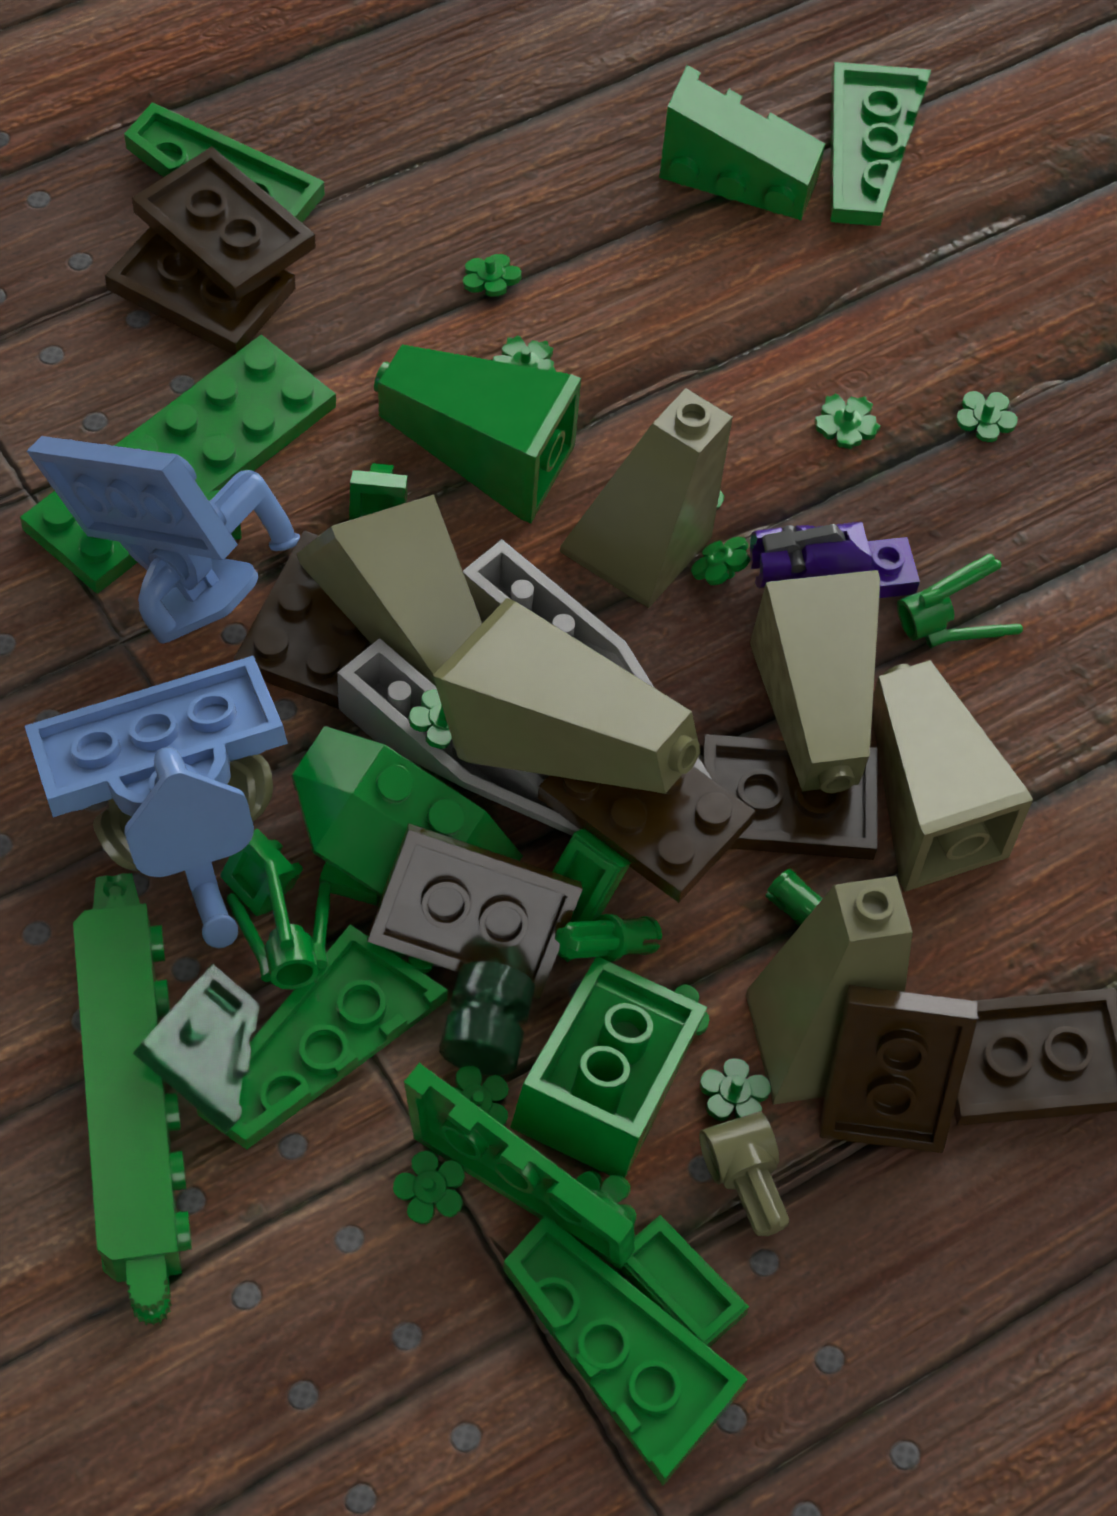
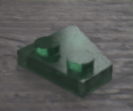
[133,963,260,1133]

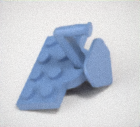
[27,436,300,643]
[25,656,288,948]

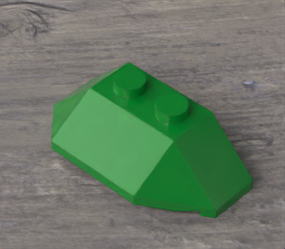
[291,726,523,897]

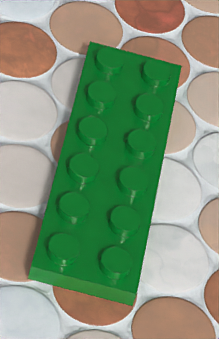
[20,335,336,594]

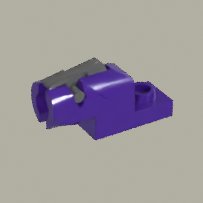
[750,522,920,598]

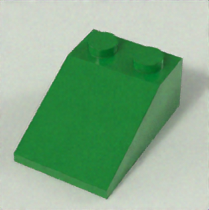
[510,957,707,1178]

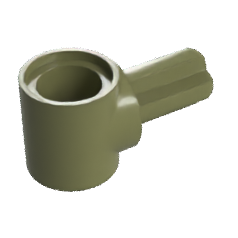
[699,1111,789,1236]

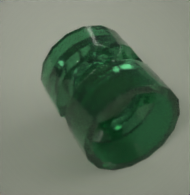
[439,961,535,1076]

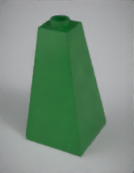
[374,344,581,523]

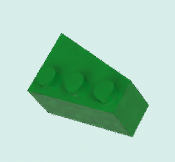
[659,65,825,220]

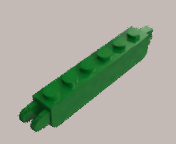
[73,873,192,1326]

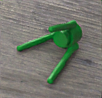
[897,554,1023,648]
[226,859,331,989]

